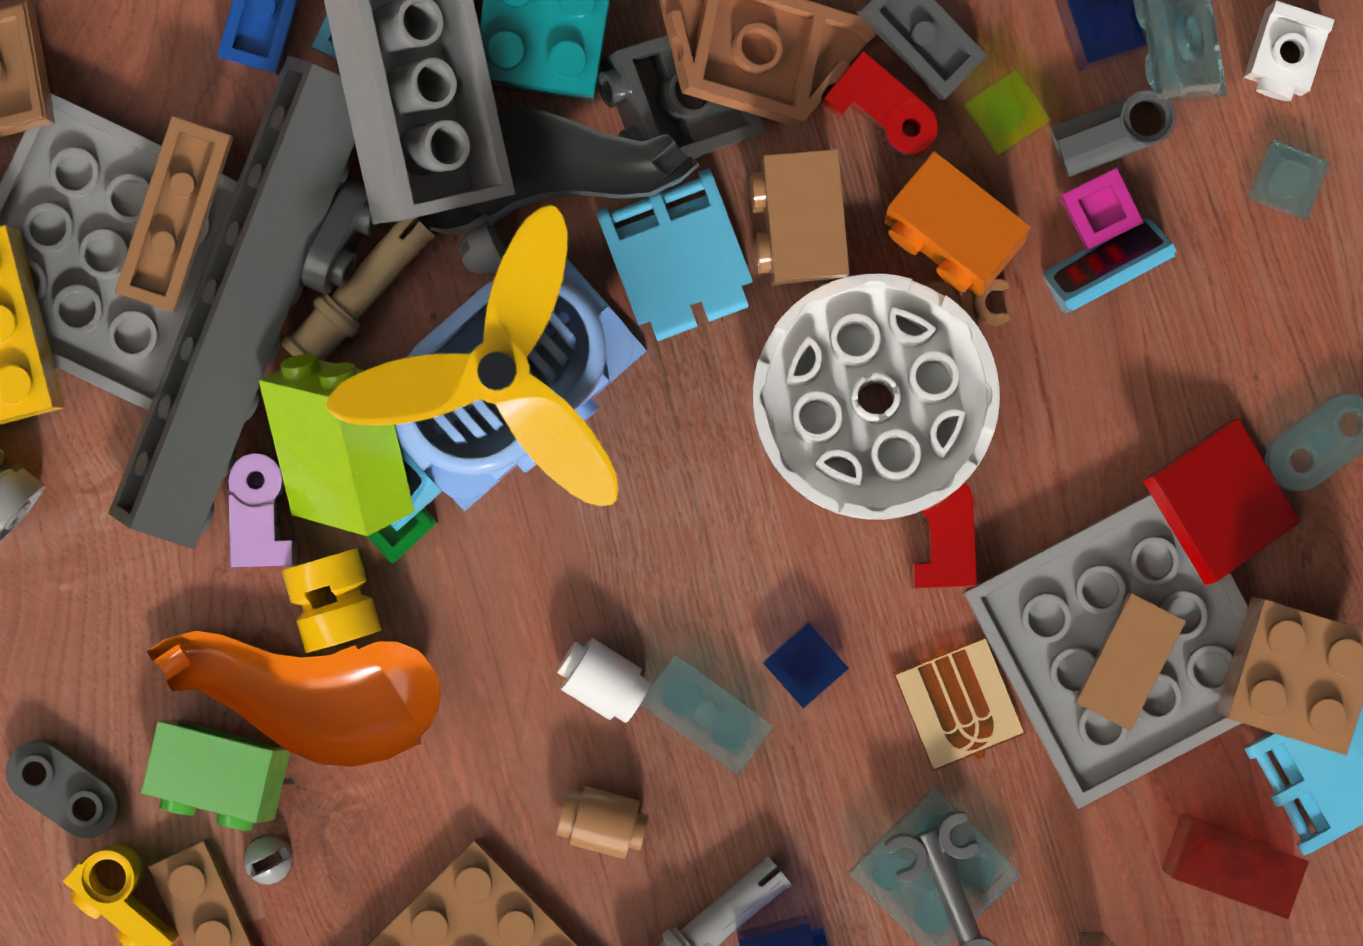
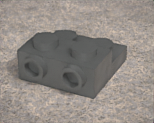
[598,35,766,159]

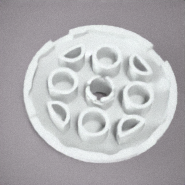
[753,274,1000,520]

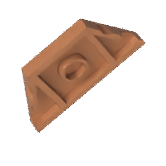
[659,0,876,127]

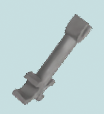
[885,810,997,946]

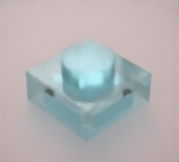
[1247,140,1330,220]

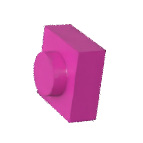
[1059,168,1144,251]

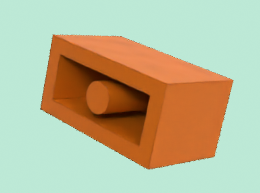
[884,151,1031,298]

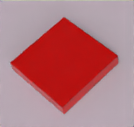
[1143,418,1300,586]

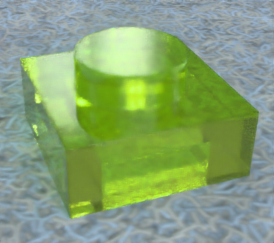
[964,69,1050,156]

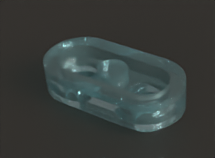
[1265,394,1363,491]

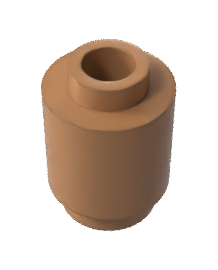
[556,785,649,859]

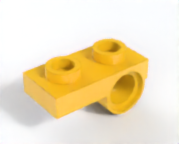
[63,844,179,946]

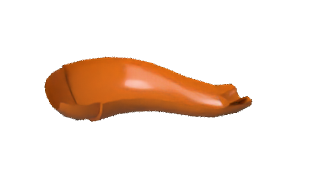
[146,631,441,767]

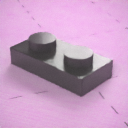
[856,0,987,100]

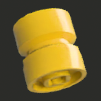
[281,548,382,653]

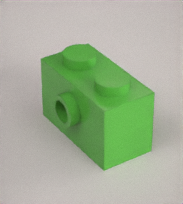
[141,719,290,831]

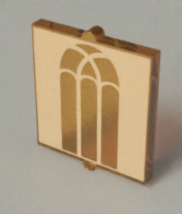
[892,635,1026,771]

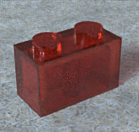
[1161,813,1309,919]

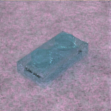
[640,653,774,775]

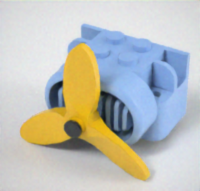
[326,205,647,512]

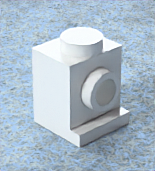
[1243,1,1335,101]

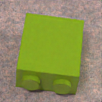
[259,354,415,536]

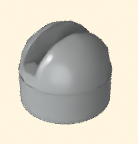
[459,223,507,276]
[243,834,293,885]

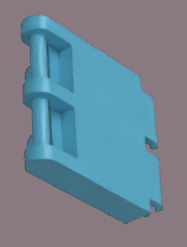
[595,168,753,341]
[1244,705,1363,855]

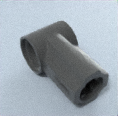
[1050,89,1176,178]

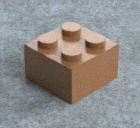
[749,149,849,286]
[1215,597,1363,756]

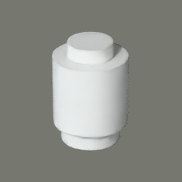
[556,638,651,723]

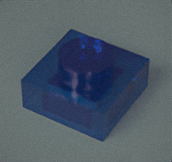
[762,621,849,708]

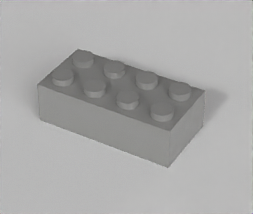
[324,0,515,224]

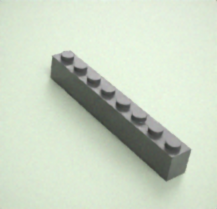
[108,55,355,549]

